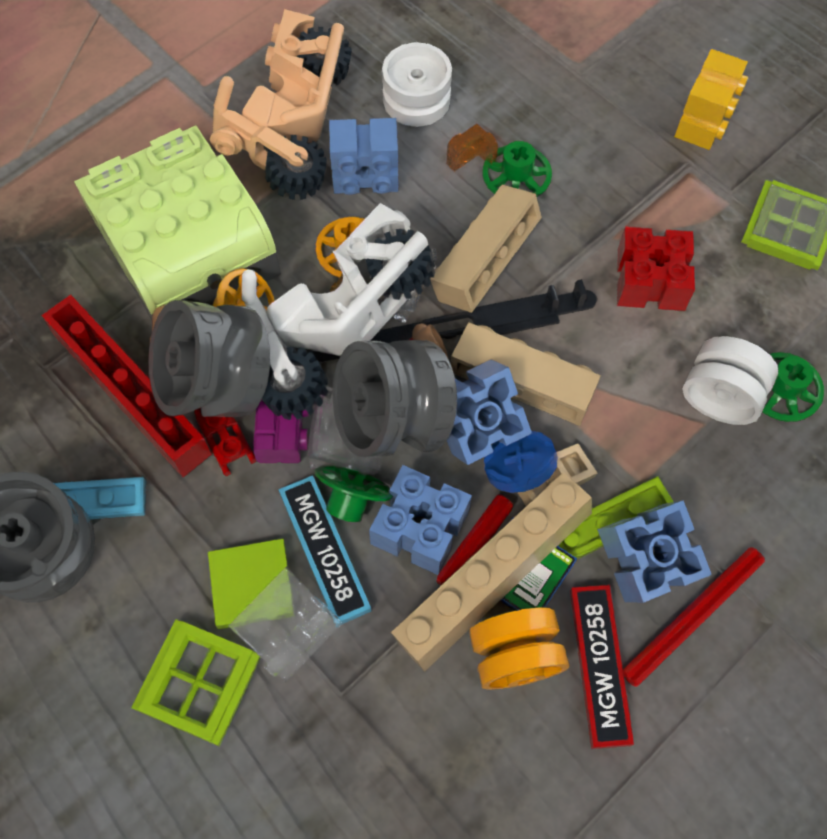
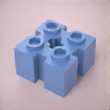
[329,118,398,195]
[447,359,532,465]
[369,465,472,575]
[597,500,712,603]

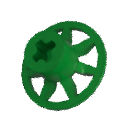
[482,141,552,197]
[762,352,824,422]
[315,465,393,522]

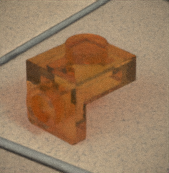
[446,124,498,172]

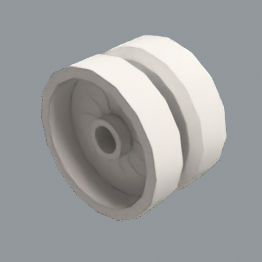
[382,42,452,127]
[682,336,778,425]

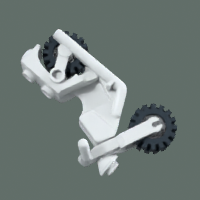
[242,203,436,420]

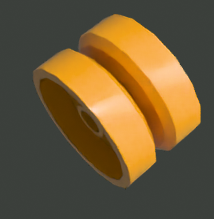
[469,607,569,690]

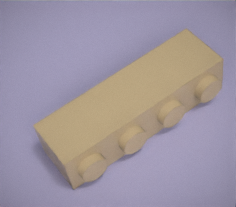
[430,185,542,313]
[451,322,601,426]

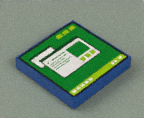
[500,517,577,611]

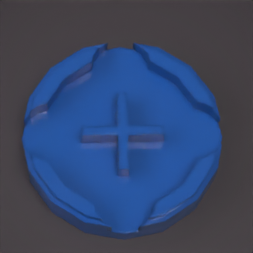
[484,431,558,493]

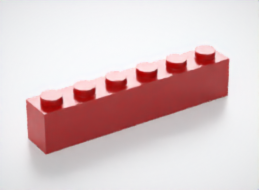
[41,294,212,477]

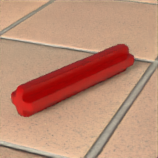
[436,495,513,586]

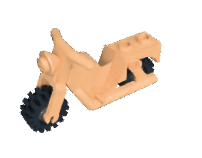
[210,9,352,200]

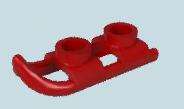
[194,407,256,476]

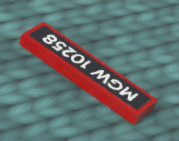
[570,585,634,749]

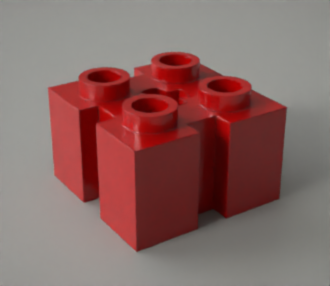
[617,226,695,311]

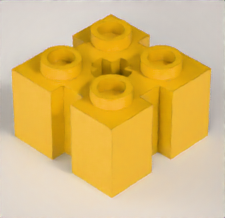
[674,49,749,150]

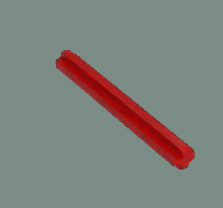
[623,547,765,687]

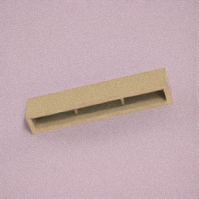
[391,472,592,672]

